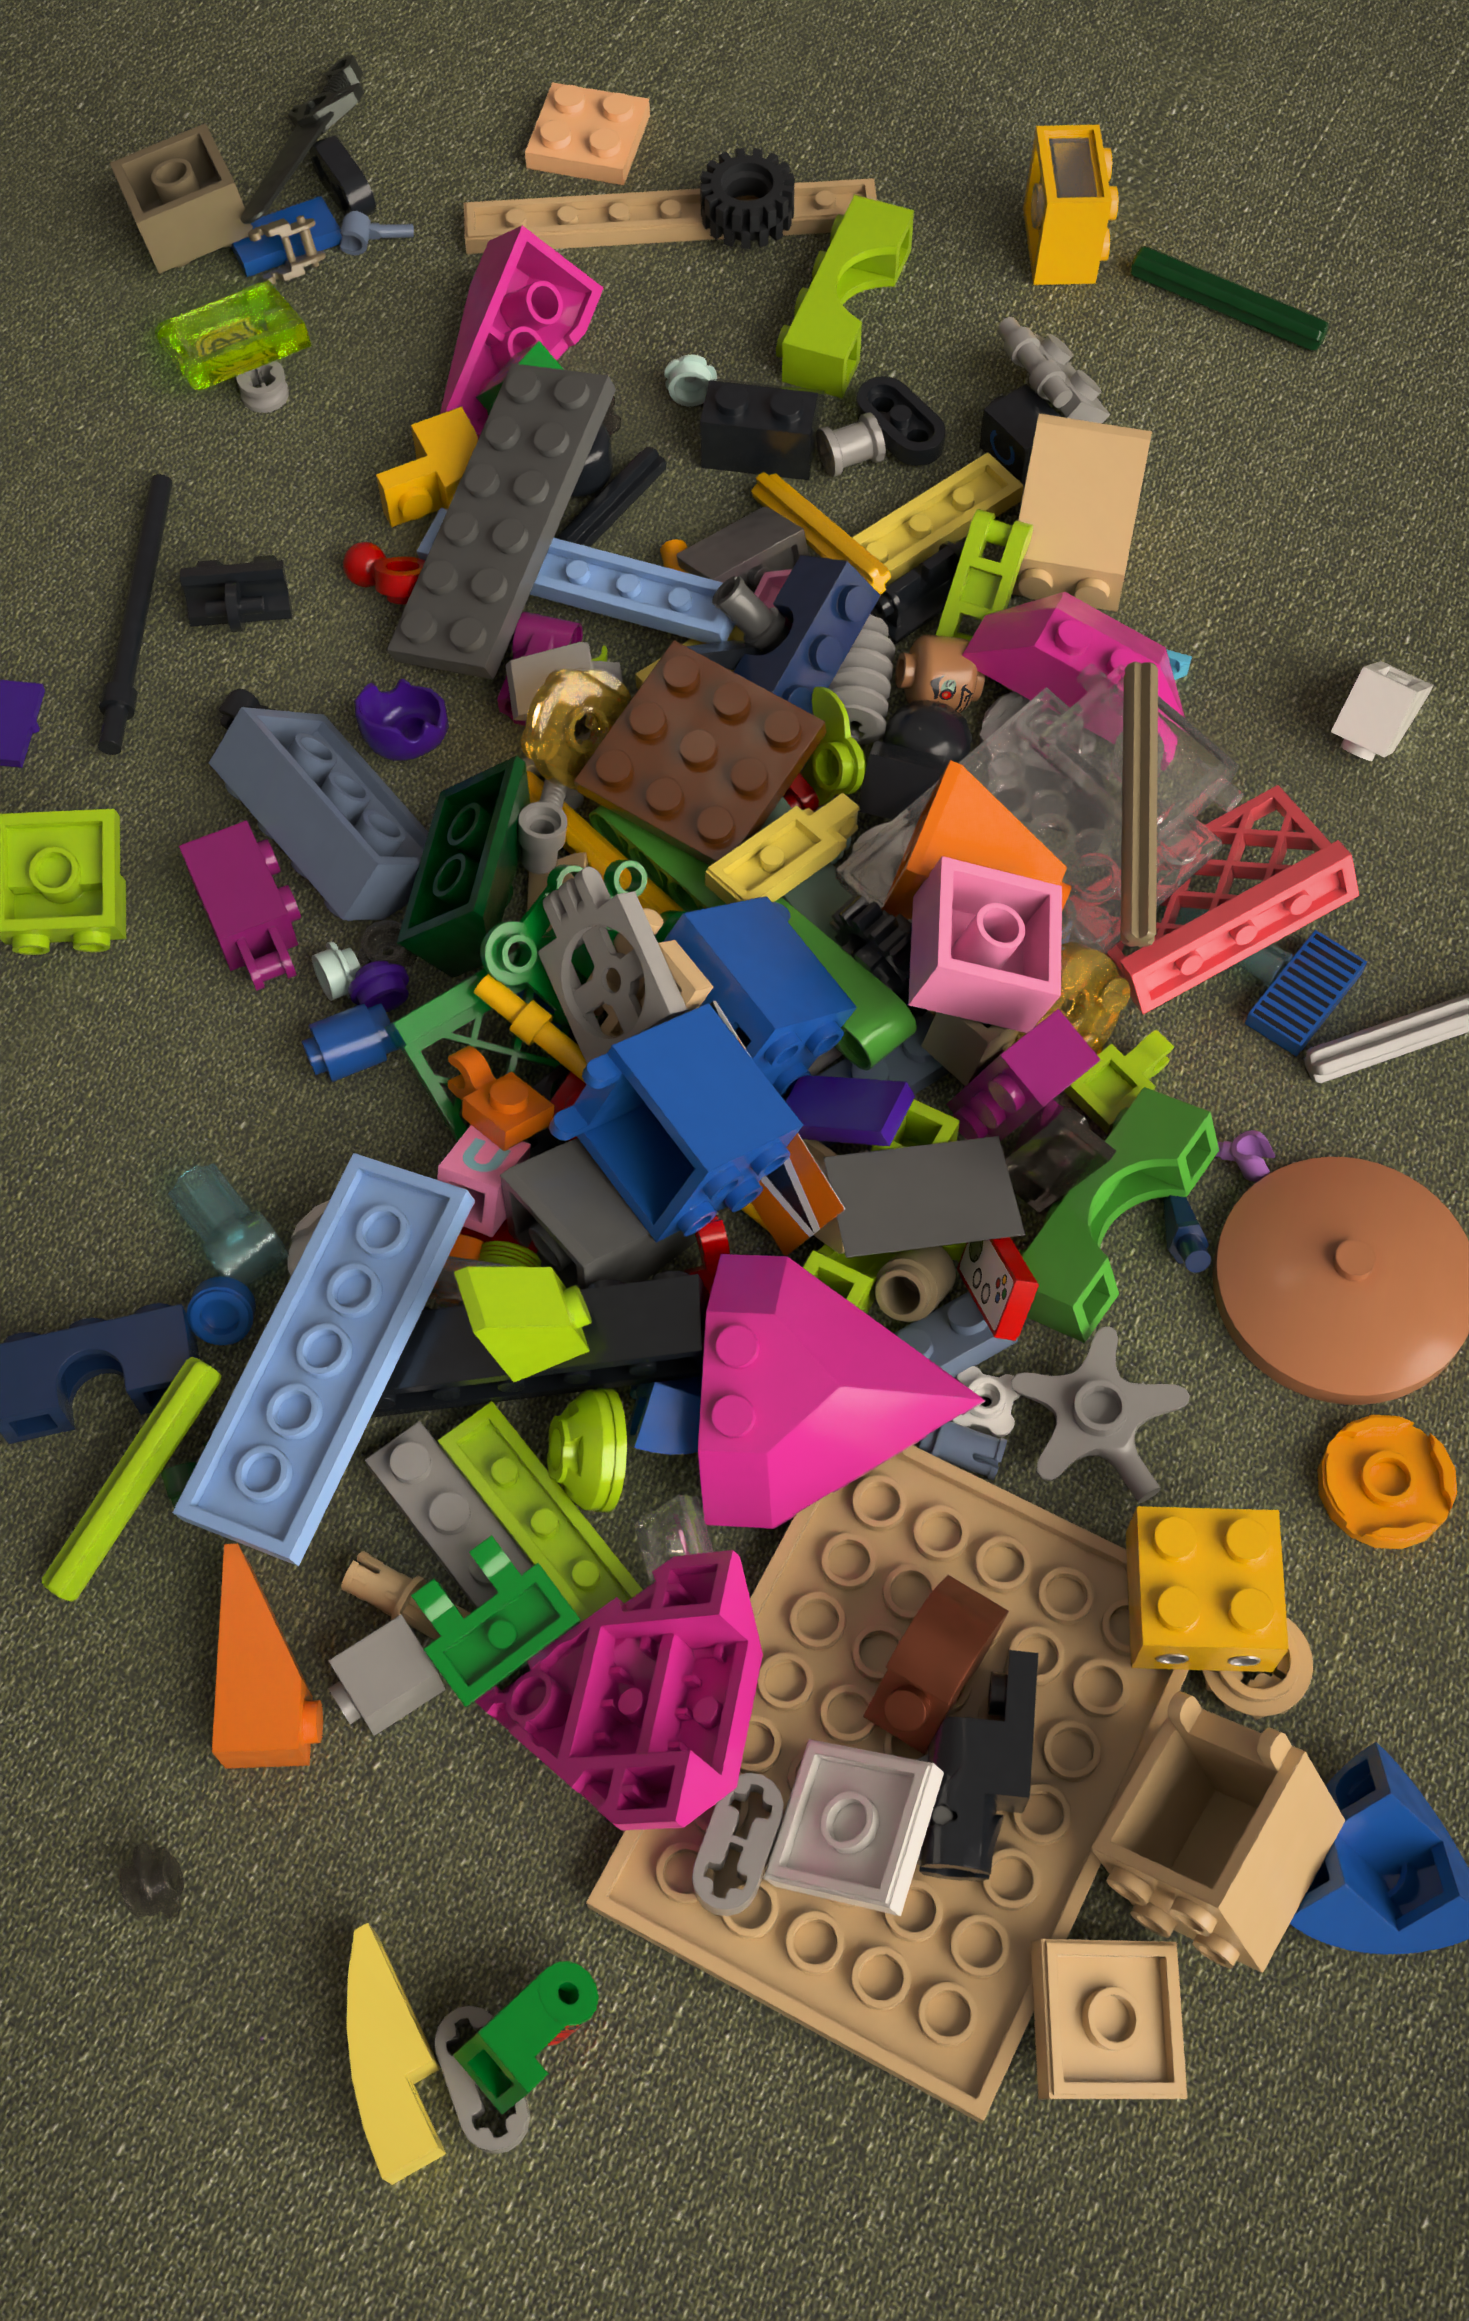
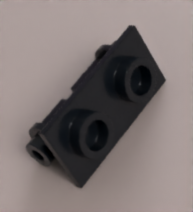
[870,541,964,645]

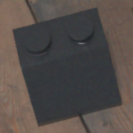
[700,379,825,481]

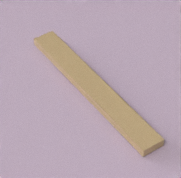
[464,178,877,254]

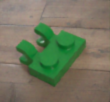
[411,1535,581,1708]

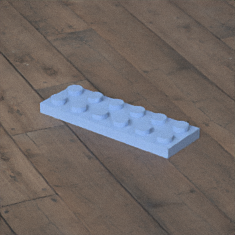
[172,1153,475,1566]

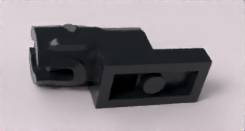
[917,1650,1038,1881]

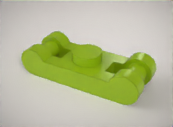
[936,509,1033,642]

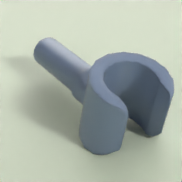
[340,211,414,255]

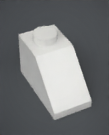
[1331,661,1434,761]

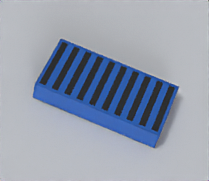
[1245,930,1367,1057]

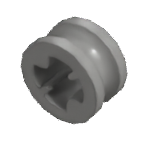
[236,357,289,413]

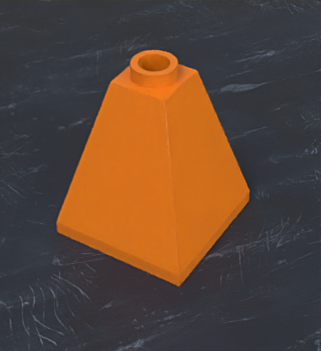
[881,760,1072,919]

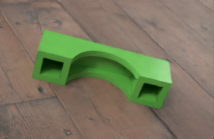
[1020,1087,1219,1343]

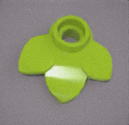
[801,687,867,806]

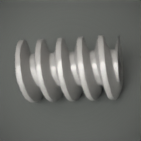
[828,615,895,745]

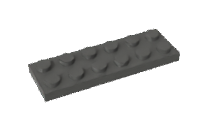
[387,363,616,680]

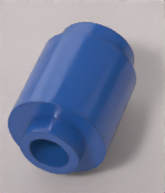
[301,1003,400,1082]

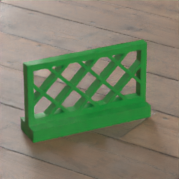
[384,927,614,1142]

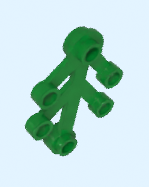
[480,860,686,1029]

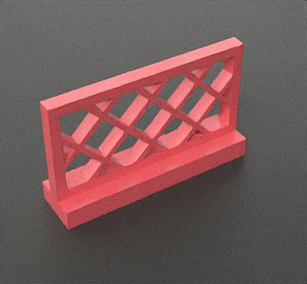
[1067,785,1359,1014]

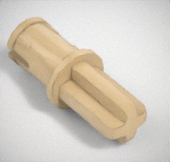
[341,1551,471,1640]

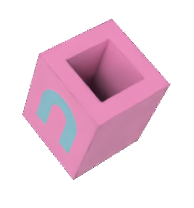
[437,1125,531,1237]

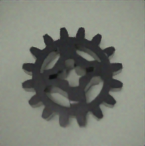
[830,895,928,1016]

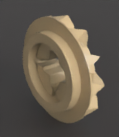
[1202,1617,1313,1720]

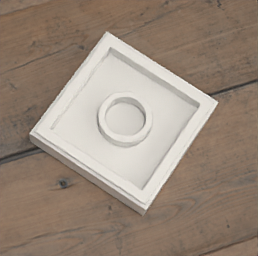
[763,1739,944,1916]

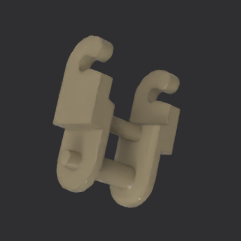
[248,215,326,285]

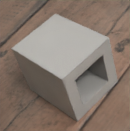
[328,1614,446,1736]

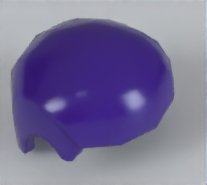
[354,679,449,761]

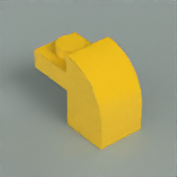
[376,406,478,528]

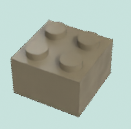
[110,123,253,274]

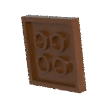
[574,640,827,866]

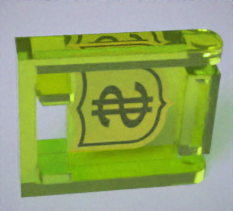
[155,280,312,390]

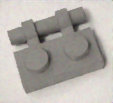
[997,317,1110,423]

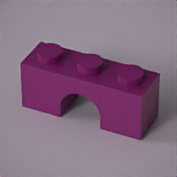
[946,1008,1101,1141]

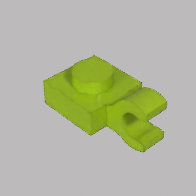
[1064,1029,1174,1134]

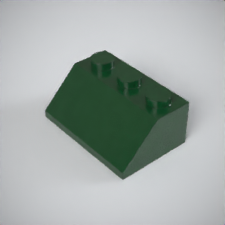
[397,756,531,978]

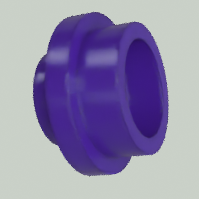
[348,961,409,1012]

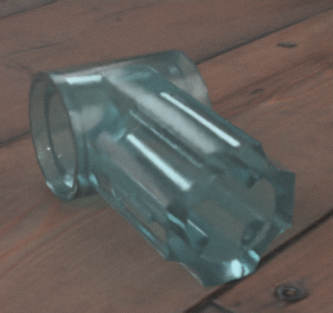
[168,1163,289,1286]

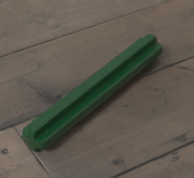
[1130,246,1329,351]

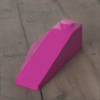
[440,225,604,439]

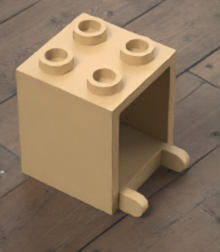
[1091,1691,1345,1973]

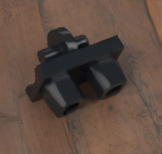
[179,555,292,633]

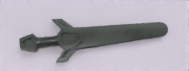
[240,54,365,224]

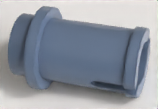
[918,1421,1007,1481]

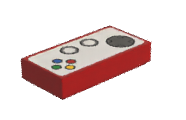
[957,1237,1039,1341]

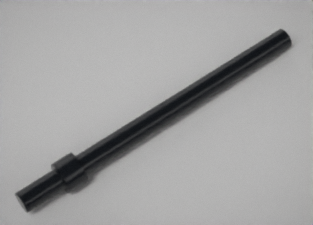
[98,474,173,755]

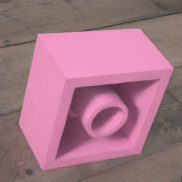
[908,856,1062,1033]

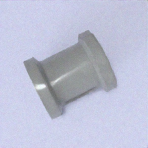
[816,412,886,477]

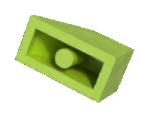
[454,1266,592,1382]

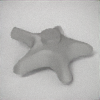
[1011,1326,1190,1503]

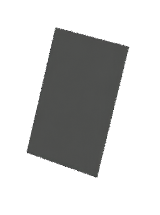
[823,1136,1025,1258]

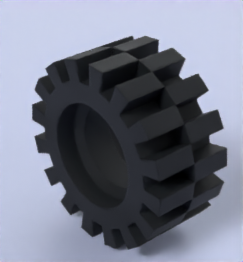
[700,148,795,249]

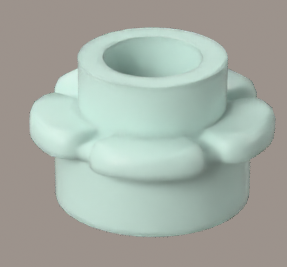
[664,355,717,407]
[312,942,361,1001]

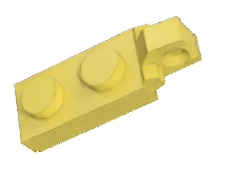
[705,793,860,904]

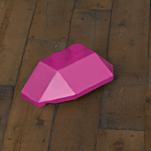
[962,592,1188,774]

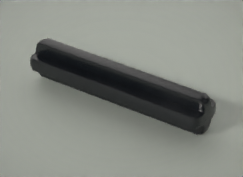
[556,447,667,547]

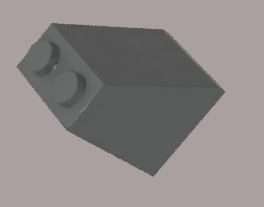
[500,1138,696,1290]

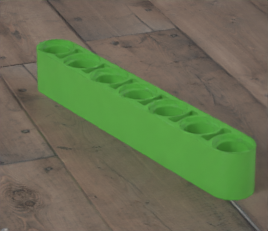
[589,805,917,1071]

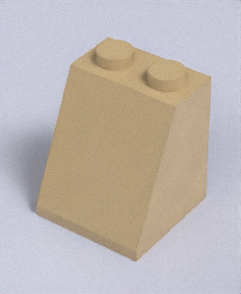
[1012,414,1152,612]

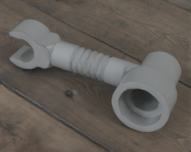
[518,737,583,874]

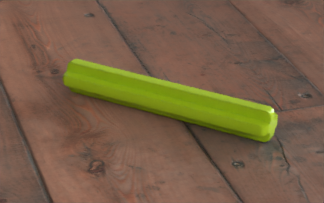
[42,1357,222,1602]

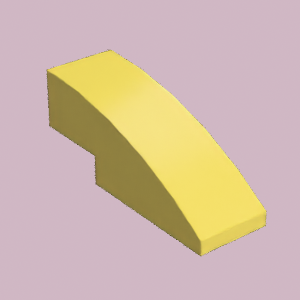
[346,1923,446,2185]

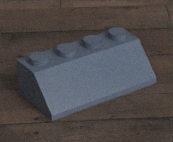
[209,707,429,921]

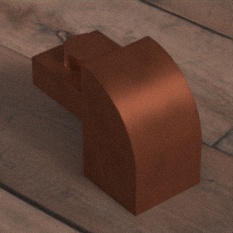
[863,1575,1009,1755]

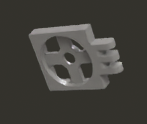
[538,866,688,1064]

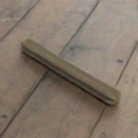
[1120,662,1158,947]

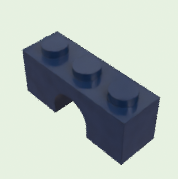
[734,555,881,715]
[0,1303,200,1444]

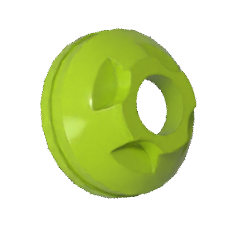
[547,1388,627,1513]

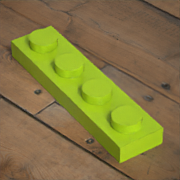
[438,1401,643,1624]

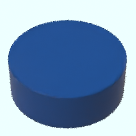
[187,1276,256,1345]

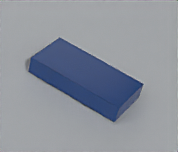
[231,196,342,277]

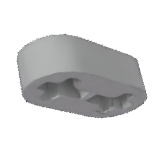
[692,1773,784,1916]
[435,2006,531,2154]

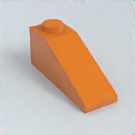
[212,1544,323,1769]

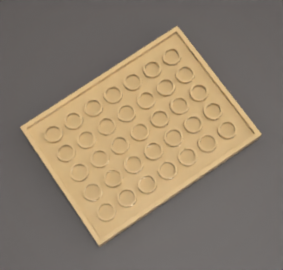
[586,1445,1189,2124]

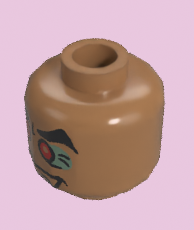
[895,634,985,713]

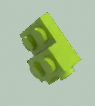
[0,809,126,955]

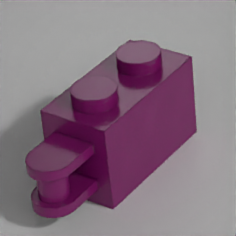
[179,820,301,991]

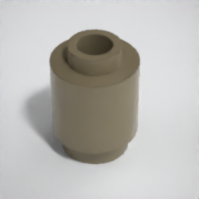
[874,1246,956,1322]

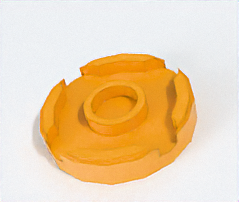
[1317,1415,1457,1549]

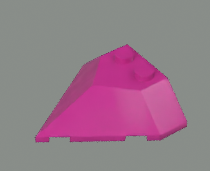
[698,1254,985,1529]
[475,1550,763,1830]

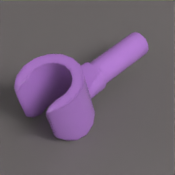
[1215,1130,1275,1182]

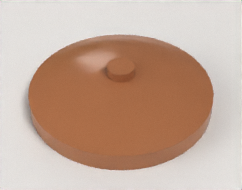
[1212,1157,1469,1405]

